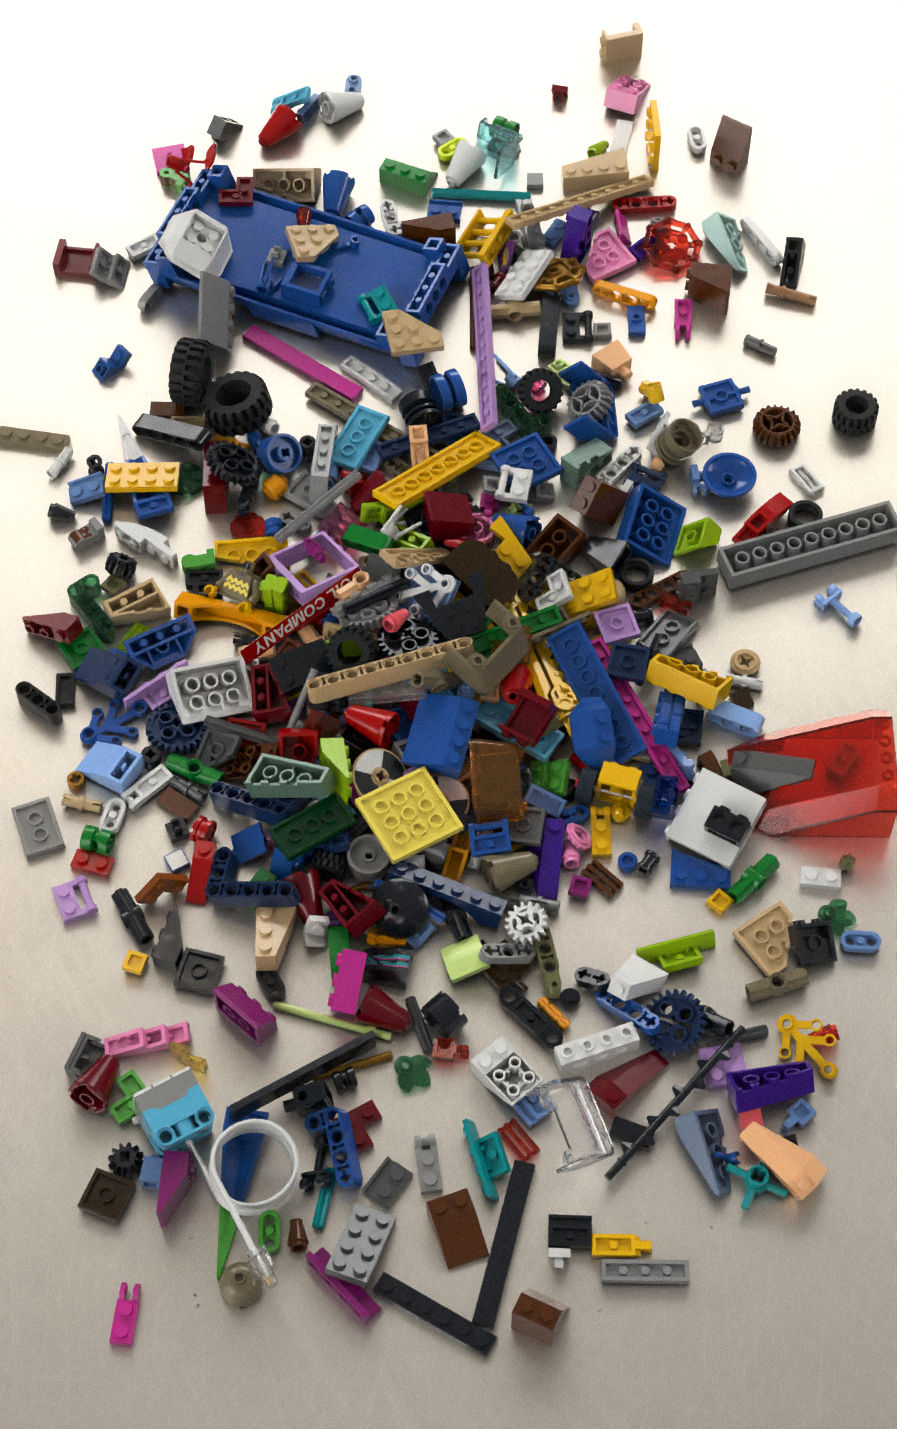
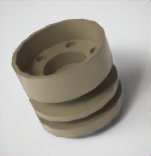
[655,418,703,465]

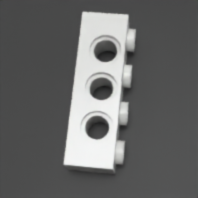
[554,1021,640,1075]

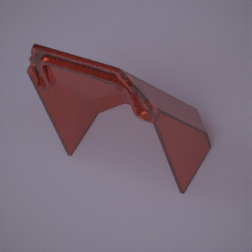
[727,710,897,838]

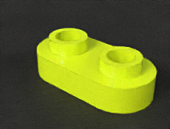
[438,137,466,161]

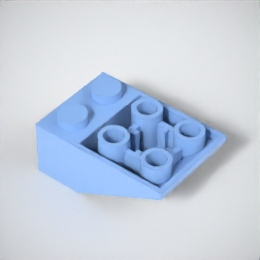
[75,741,145,795]

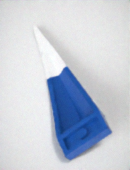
[117,413,174,520]

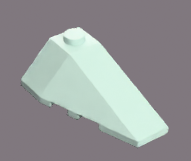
[701,211,748,274]

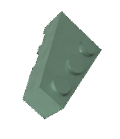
[560,437,613,491]

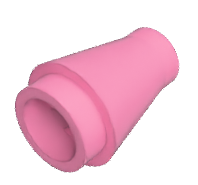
[561,839,581,869]

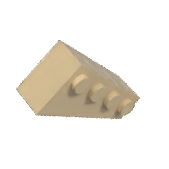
[561,148,630,192]

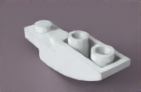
[113,521,179,568]

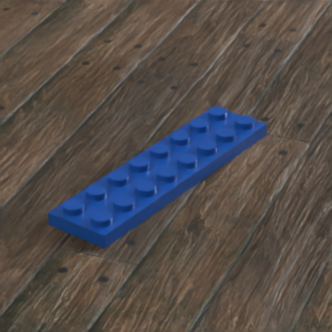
[546,620,648,765]

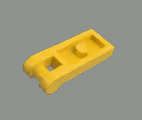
[590,806,612,858]

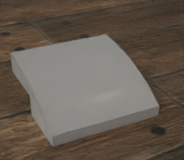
[89,246,130,289]

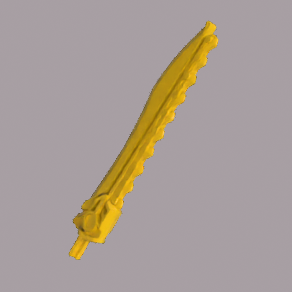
[508,593,579,737]

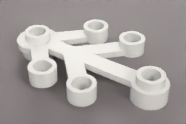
[391,563,457,616]

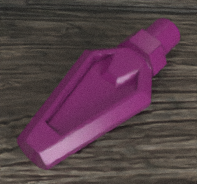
[303,537,326,564]

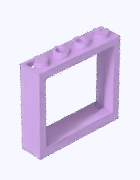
[269,531,363,606]

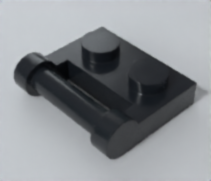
[562,310,594,344]

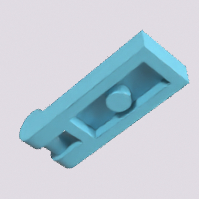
[270,86,312,115]

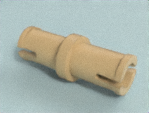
[61,793,103,813]

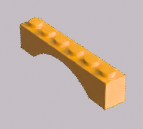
[173,591,288,637]

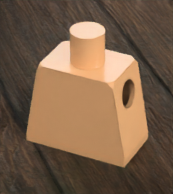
[591,339,633,380]

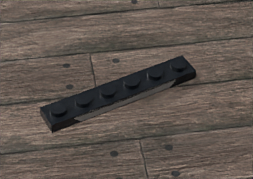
[372,1272,497,1358]

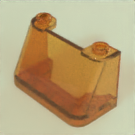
[469,739,528,824]

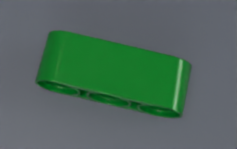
[341,524,394,554]
[327,925,350,979]

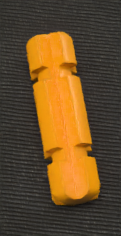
[367,932,406,946]
[537,996,571,1031]

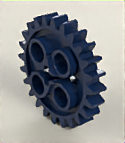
[145,700,208,756]
[644,989,709,1057]

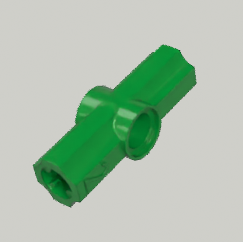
[165,753,225,786]
[727,853,780,904]

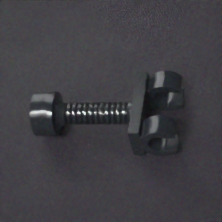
[299,1135,333,1193]

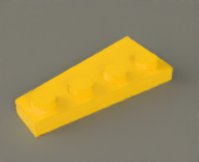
[214,536,290,571]

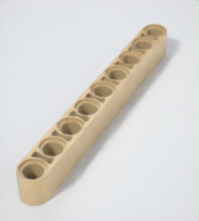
[306,637,475,704]

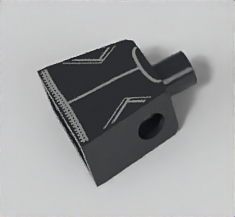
[283,1079,334,1118]

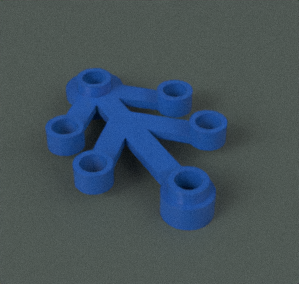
[80,699,148,746]

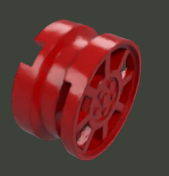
[189,815,217,843]

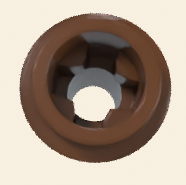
[287,1218,309,1253]

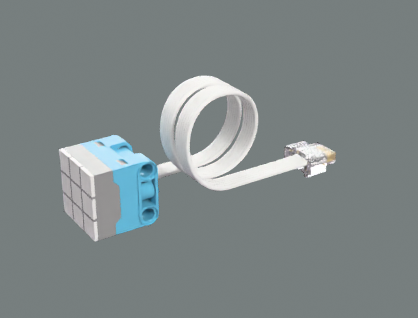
[132,1066,299,1291]

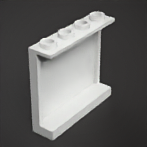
[665,768,767,870]

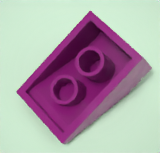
[156,1151,197,1228]

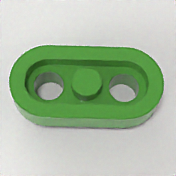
[258,1210,281,1255]

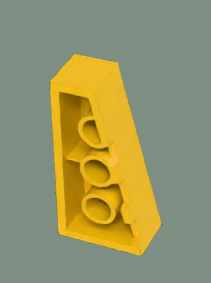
[645,653,734,710]

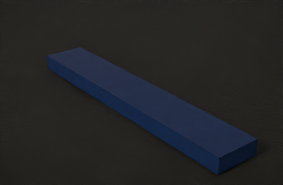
[375,413,480,462]

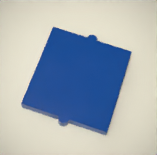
[231,822,268,866]

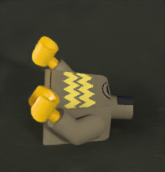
[204,560,263,615]

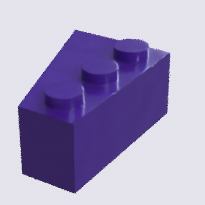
[560,204,593,264]

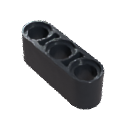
[15,681,63,726]

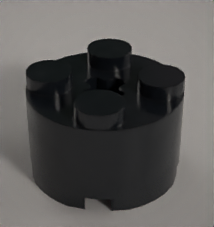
[420,991,468,1040]

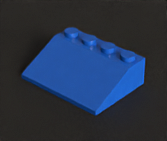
[616,483,687,567]
[401,693,480,780]

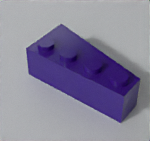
[726,1060,815,1114]

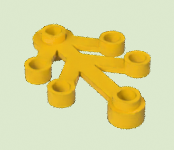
[777,1014,838,1080]

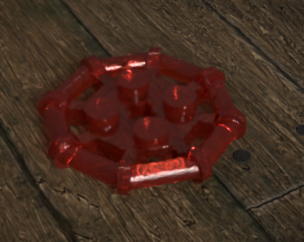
[641,216,703,274]

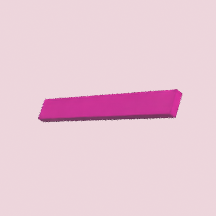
[242,324,363,402]

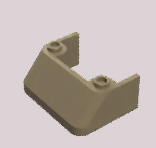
[441,599,529,696]

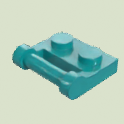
[357,284,398,325]

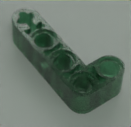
[496,384,553,438]
[67,574,117,644]

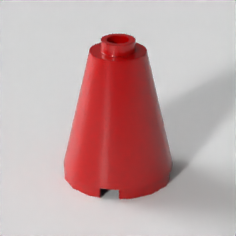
[258,103,303,148]
[500,663,533,705]
[344,704,401,749]

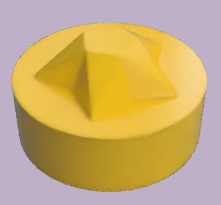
[610,803,630,824]

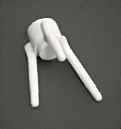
[379,505,422,541]

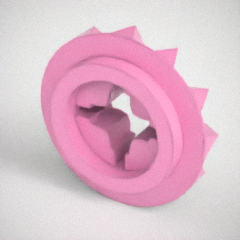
[564,823,592,851]

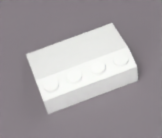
[165,656,252,725]

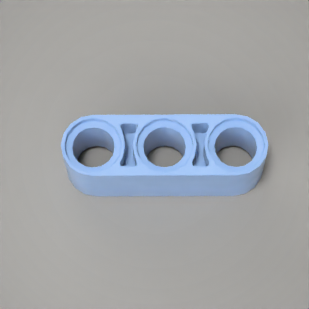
[706,700,765,738]

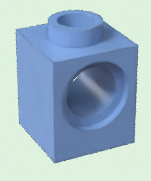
[139,1154,163,1190]

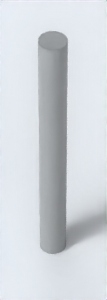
[286,668,318,728]

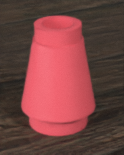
[382,608,410,633]

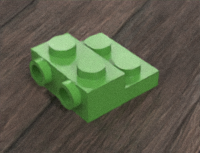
[526,758,571,797]

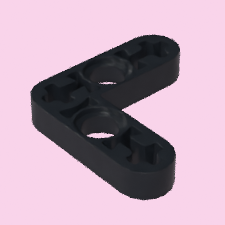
[517,553,581,602]

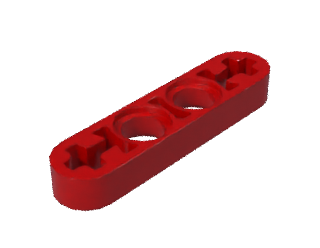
[612,195,677,215]

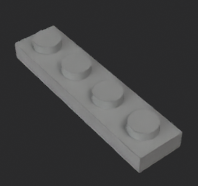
[330,573,401,618]
[601,1259,690,1284]

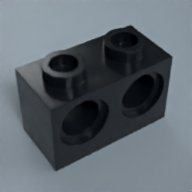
[704,805,751,848]

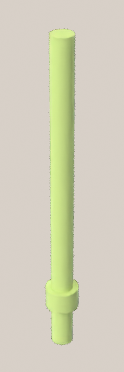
[273,1001,392,1041]

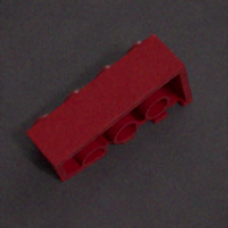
[202,440,229,514]

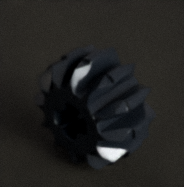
[105,552,137,580]
[108,1142,144,1179]

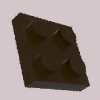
[77,1167,136,1223]

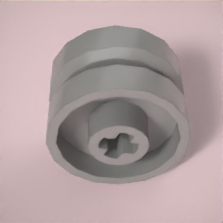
[347,834,391,883]

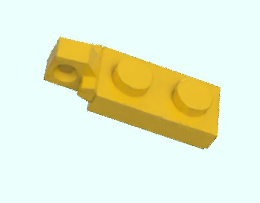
[592,1234,652,1258]

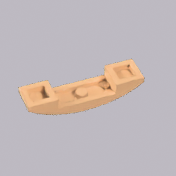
[409,424,429,467]

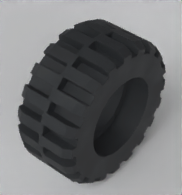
[168,337,215,408]
[201,371,273,437]

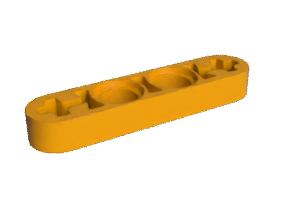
[592,280,658,311]

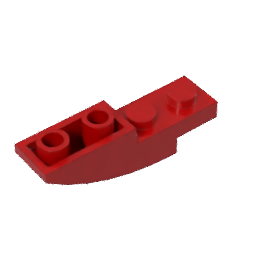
[732,492,794,543]

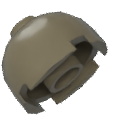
[219,1262,263,1308]

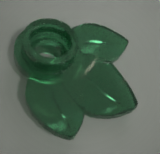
[817,899,857,936]
[394,1055,432,1093]

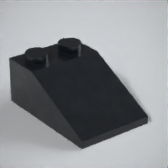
[268,638,339,698]

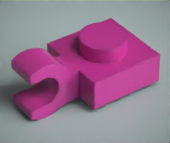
[480,493,499,518]

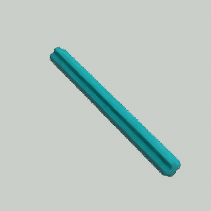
[432,188,531,201]

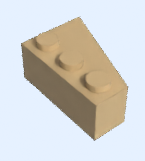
[255,906,298,971]

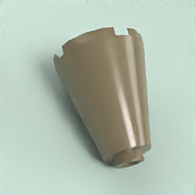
[481,851,539,894]

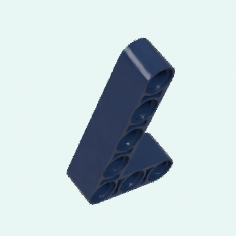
[208,781,313,825]
[205,847,301,907]

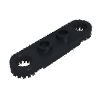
[499,986,563,1050]

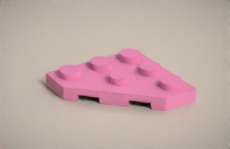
[585,227,637,284]

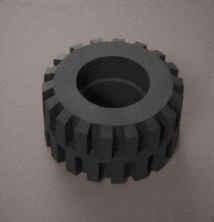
[517,368,564,414]
[832,388,879,437]
[326,625,377,671]

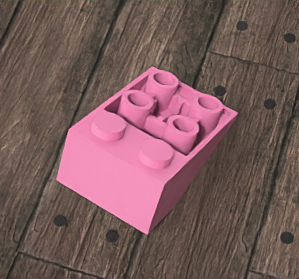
[603,75,651,115]

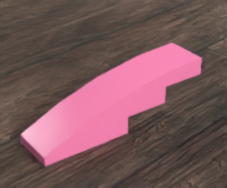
[104,1021,192,1058]

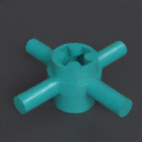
[726,1162,788,1210]

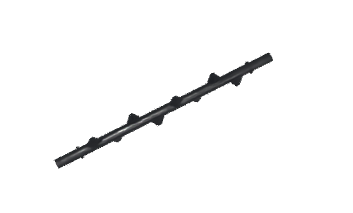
[604,1025,746,1181]

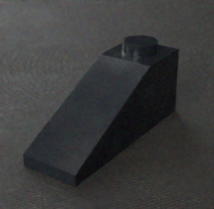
[779,237,806,288]

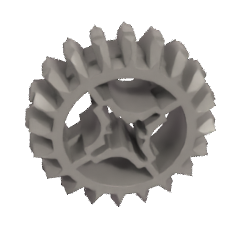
[567,379,613,422]

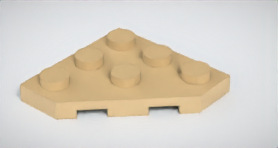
[285,224,339,262]
[382,309,444,357]
[732,900,793,977]

